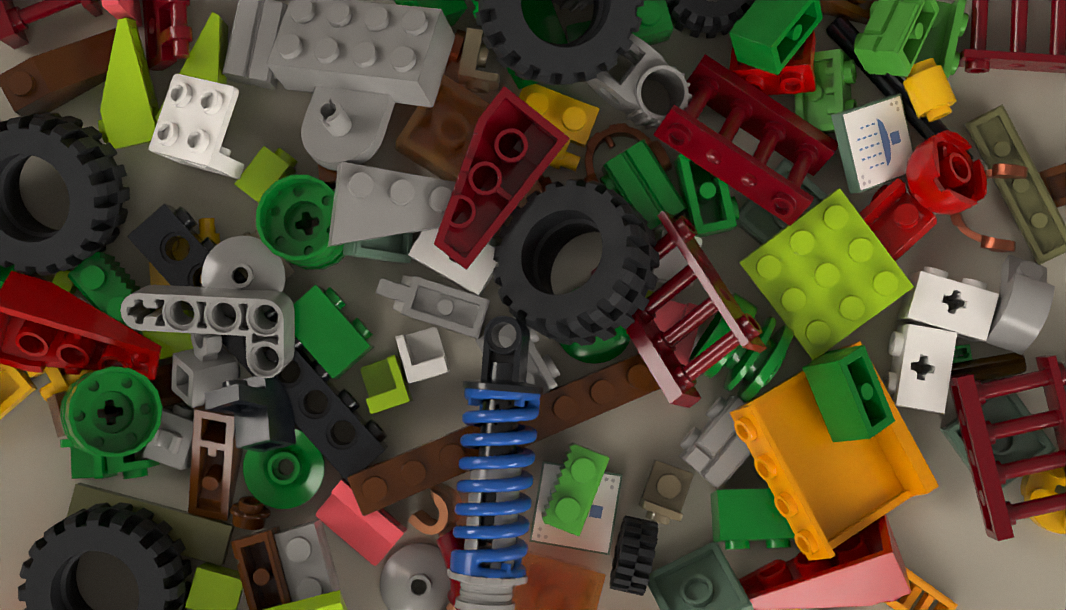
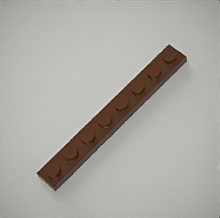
[347,353,661,516]

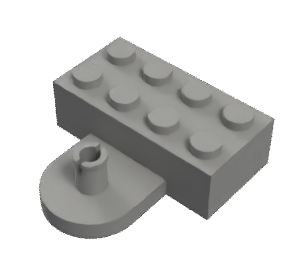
[267,0,455,171]

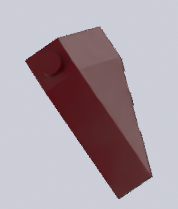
[434,86,570,270]

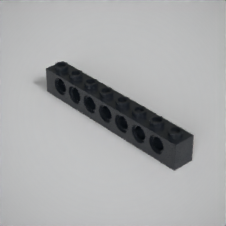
[127,203,388,483]

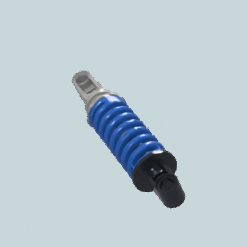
[447,316,543,610]

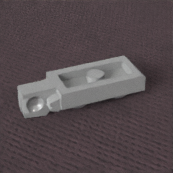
[376,275,490,339]

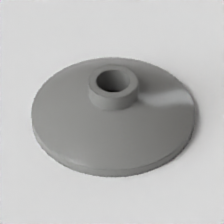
[201,236,285,318]
[380,543,451,610]

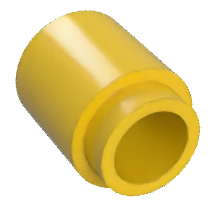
[903,58,957,122]

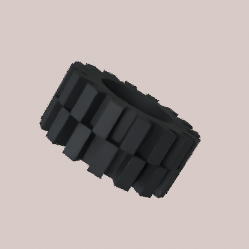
[609,515,659,596]

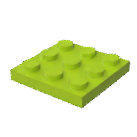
[739,188,914,360]

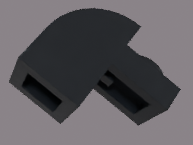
[204,376,296,453]

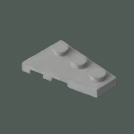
[328,162,456,247]

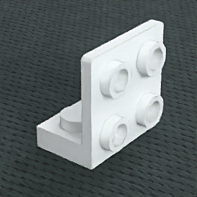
[148,74,245,180]

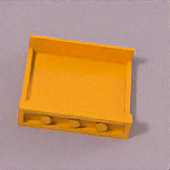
[729,341,939,561]

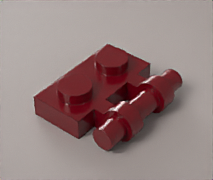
[142,0,193,71]

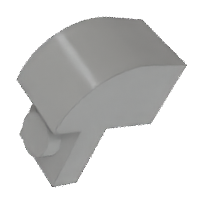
[984,255,1055,355]

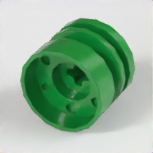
[256,175,346,270]
[688,292,794,402]
[59,366,163,458]

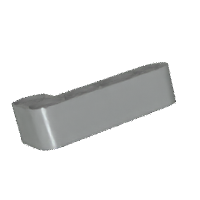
[120,285,295,378]

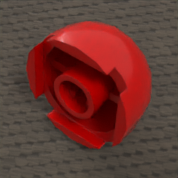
[906,130,987,215]

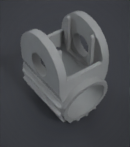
[586,34,692,130]

